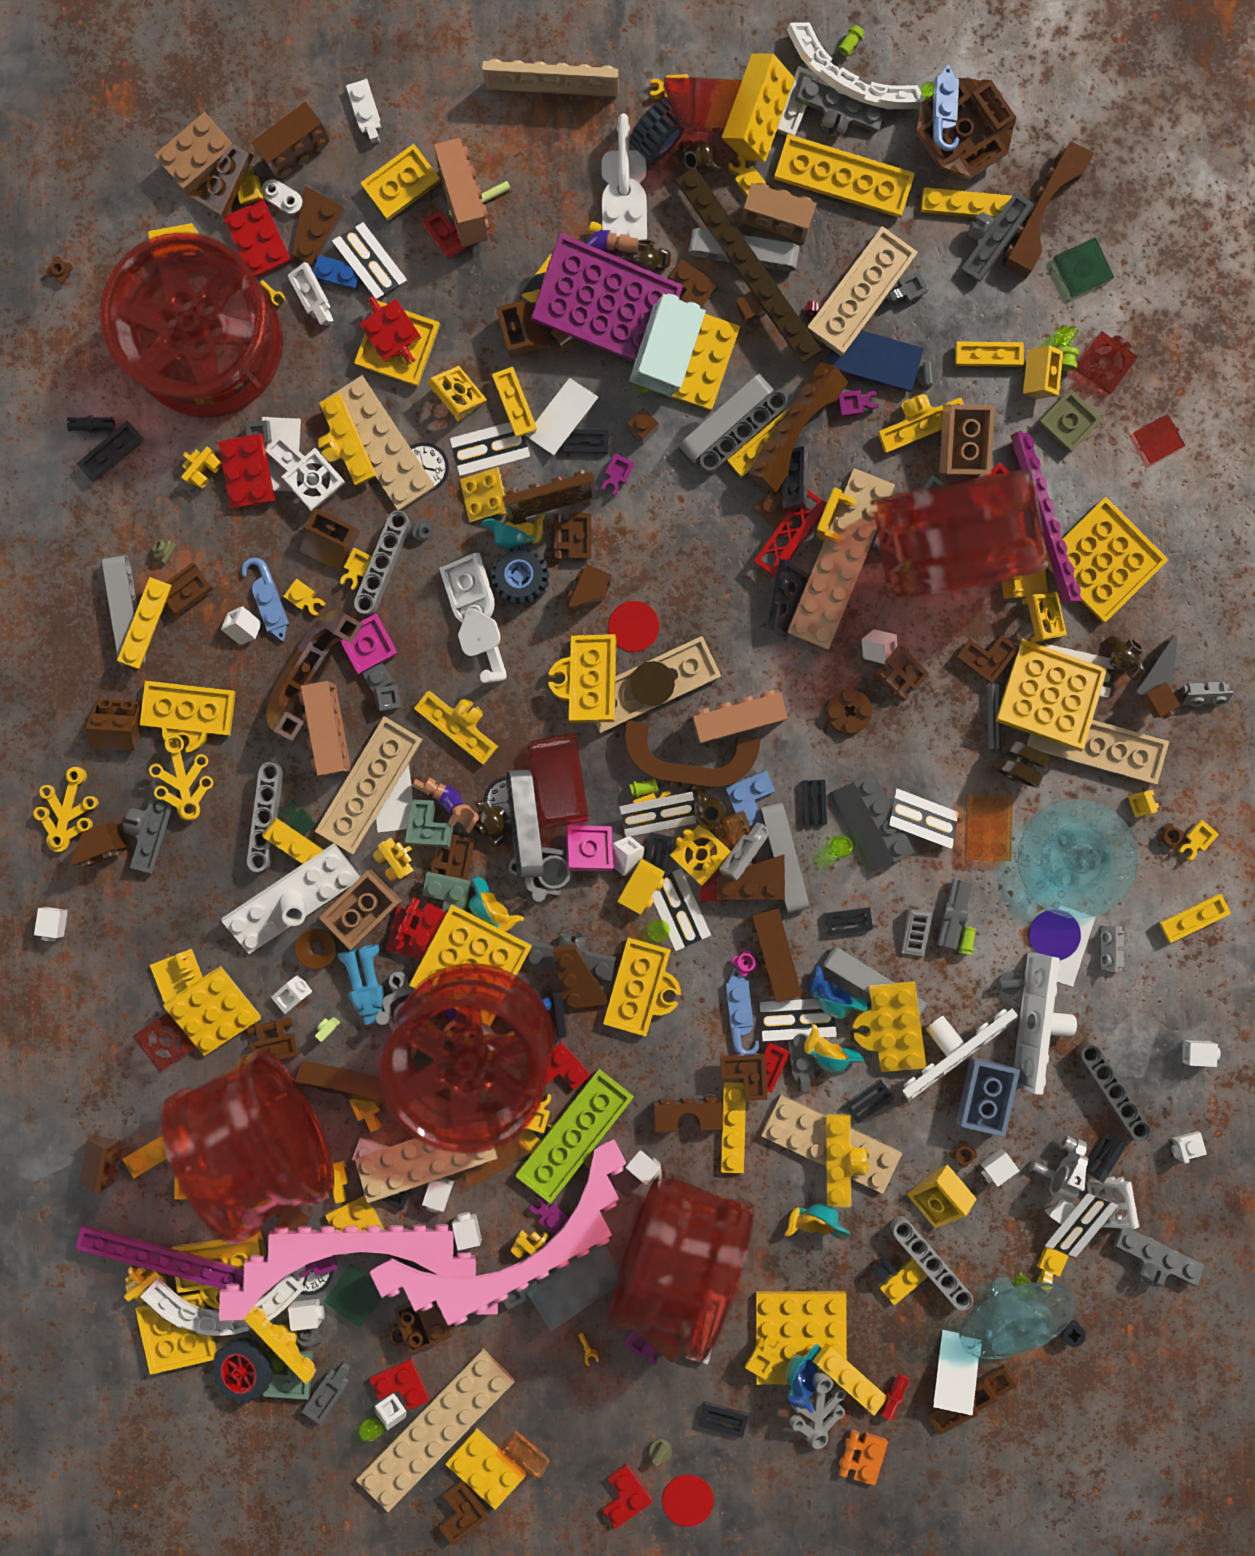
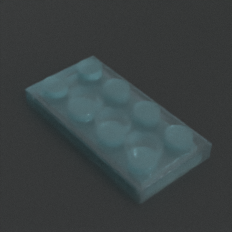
[526,1244,626,1332]

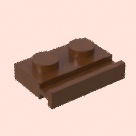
[166,562,213,616]

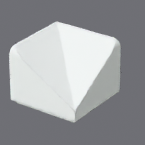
[1045,1200,1076,1225]
[375,1393,406,1430]

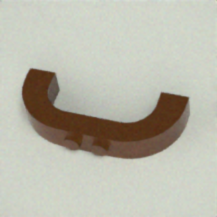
[267,610,363,741]
[625,721,761,790]

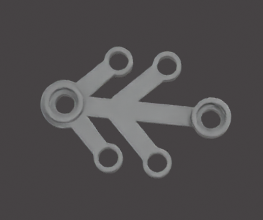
[789,1372,847,1449]

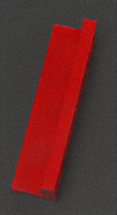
[754,490,827,580]

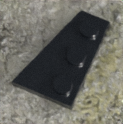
[767,558,810,638]

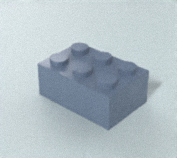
[956,1056,1020,1137]

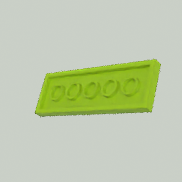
[515,1068,634,1204]

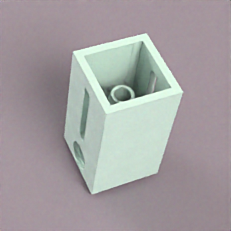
[629,294,706,397]

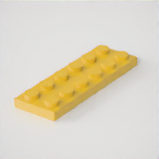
[774,134,915,218]

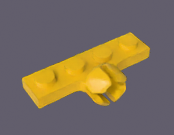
[318,393,377,486]
[877,394,964,453]
[414,691,499,765]
[826,1114,869,1207]
[244,1305,316,1384]

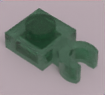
[278,798,318,836]

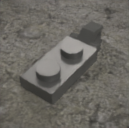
[788,1028,815,1092]
[301,1361,351,1425]

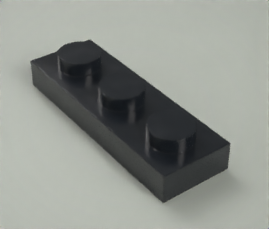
[76,420,144,482]
[782,446,808,512]

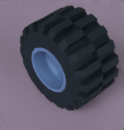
[629,98,688,162]
[491,546,549,606]

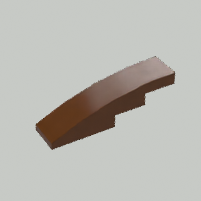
[295,1061,392,1104]
[927,1364,1017,1435]

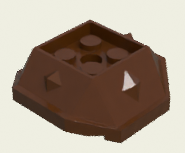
[915,78,1016,180]

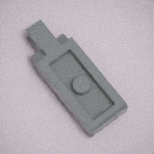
[719,822,770,880]

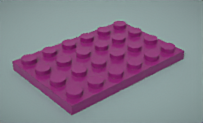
[530,233,683,363]

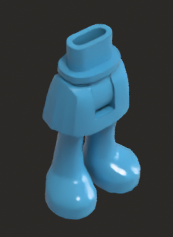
[337,944,384,1025]

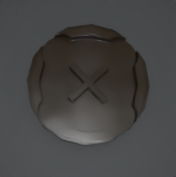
[630,661,675,706]

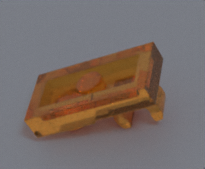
[723,811,758,853]
[503,1431,550,1480]

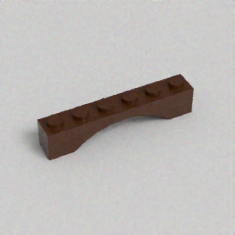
[1004,141,1094,278]
[747,362,848,492]

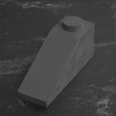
[1130,637,1178,704]

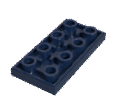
[827,330,924,393]

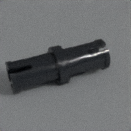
[67,415,116,433]

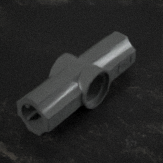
[937,879,972,949]

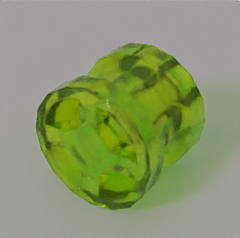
[828,835,853,858]

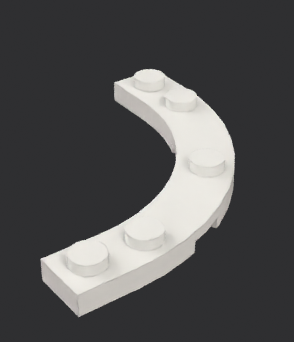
[787,23,925,110]
[140,1273,304,1335]

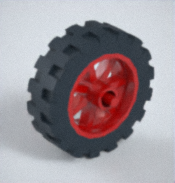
[212,1338,274,1404]

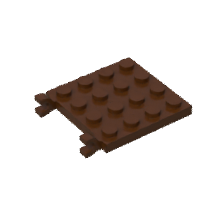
[501,470,597,524]

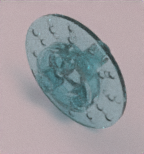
[1018,799,1138,918]
[959,1277,1076,1359]

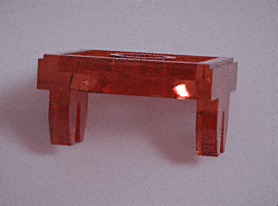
[1076,331,1138,394]
[133,1012,196,1073]

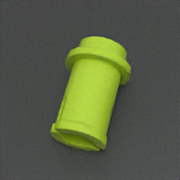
[838,25,864,57]
[629,778,659,799]
[957,926,976,955]

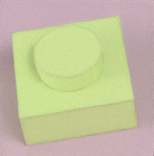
[315,1017,340,1042]

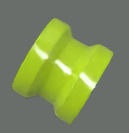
[1057,346,1079,371]

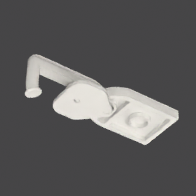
[602,113,647,240]
[439,553,506,683]

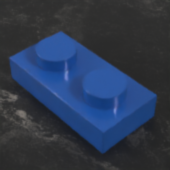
[313,255,360,290]

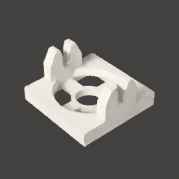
[282,448,345,512]
[1086,1176,1139,1229]

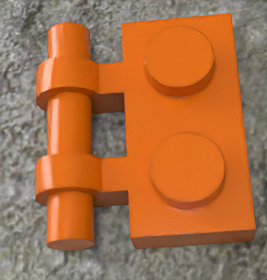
[838,1429,888,1485]

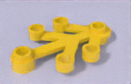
[149,735,213,821]
[34,767,99,852]

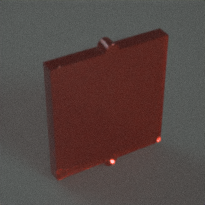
[1133,414,1186,465]

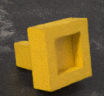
[1128,790,1159,818]

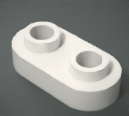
[261,179,302,216]

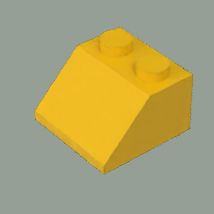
[907,1164,976,1229]

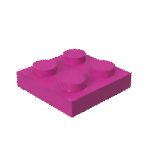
[340,614,398,674]
[566,825,613,872]

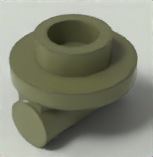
[153,538,177,564]
[649,1439,672,1466]

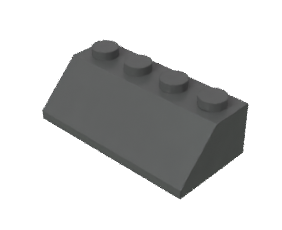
[830,772,915,872]

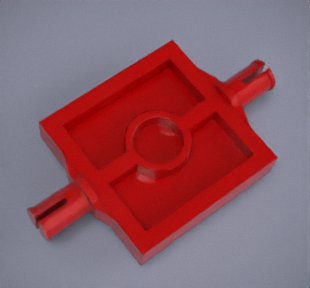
[360,296,422,366]

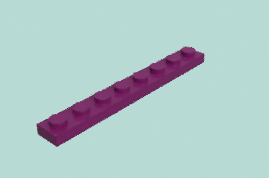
[1010,432,1082,604]
[76,1225,244,1289]

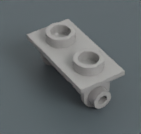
[1182,682,1234,707]
[1100,926,1124,972]

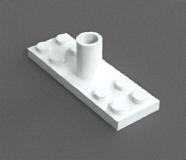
[222,843,360,954]
[1014,952,1077,1094]
[903,1009,1018,1101]

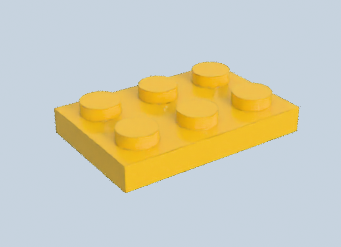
[361,144,441,221]
[445,1428,526,1510]

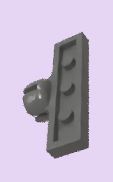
[795,76,885,137]
[962,192,1034,282]
[123,781,178,874]
[523,930,616,981]
[1113,1228,1204,1287]

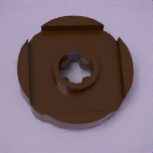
[827,689,873,734]

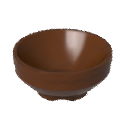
[295,928,337,969]

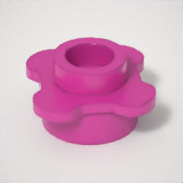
[732,950,758,977]

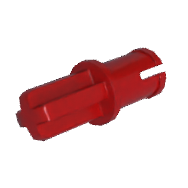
[880,1374,910,1420]

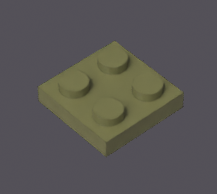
[1038,389,1103,453]

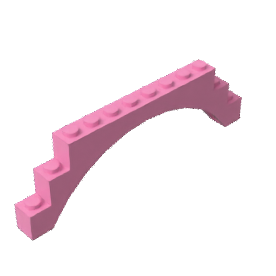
[370,1139,627,1326]
[219,1224,498,1321]

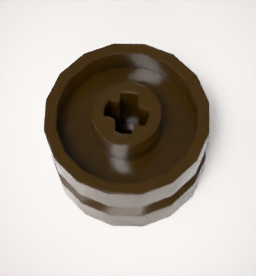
[992,739,1052,788]

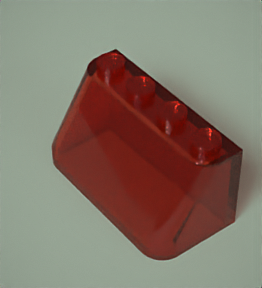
[663,77,742,133]
[528,733,590,829]

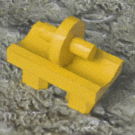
[181,447,222,489]
[373,838,414,881]
[511,1230,549,1258]
[124,1265,167,1304]

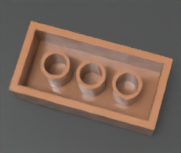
[434,138,490,247]
[299,681,351,776]
[692,690,788,745]

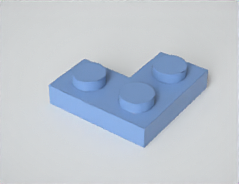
[725,771,775,829]

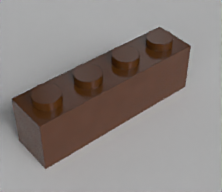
[749,907,802,1003]

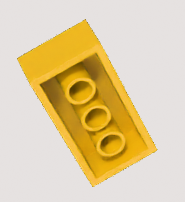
[722,54,795,162]

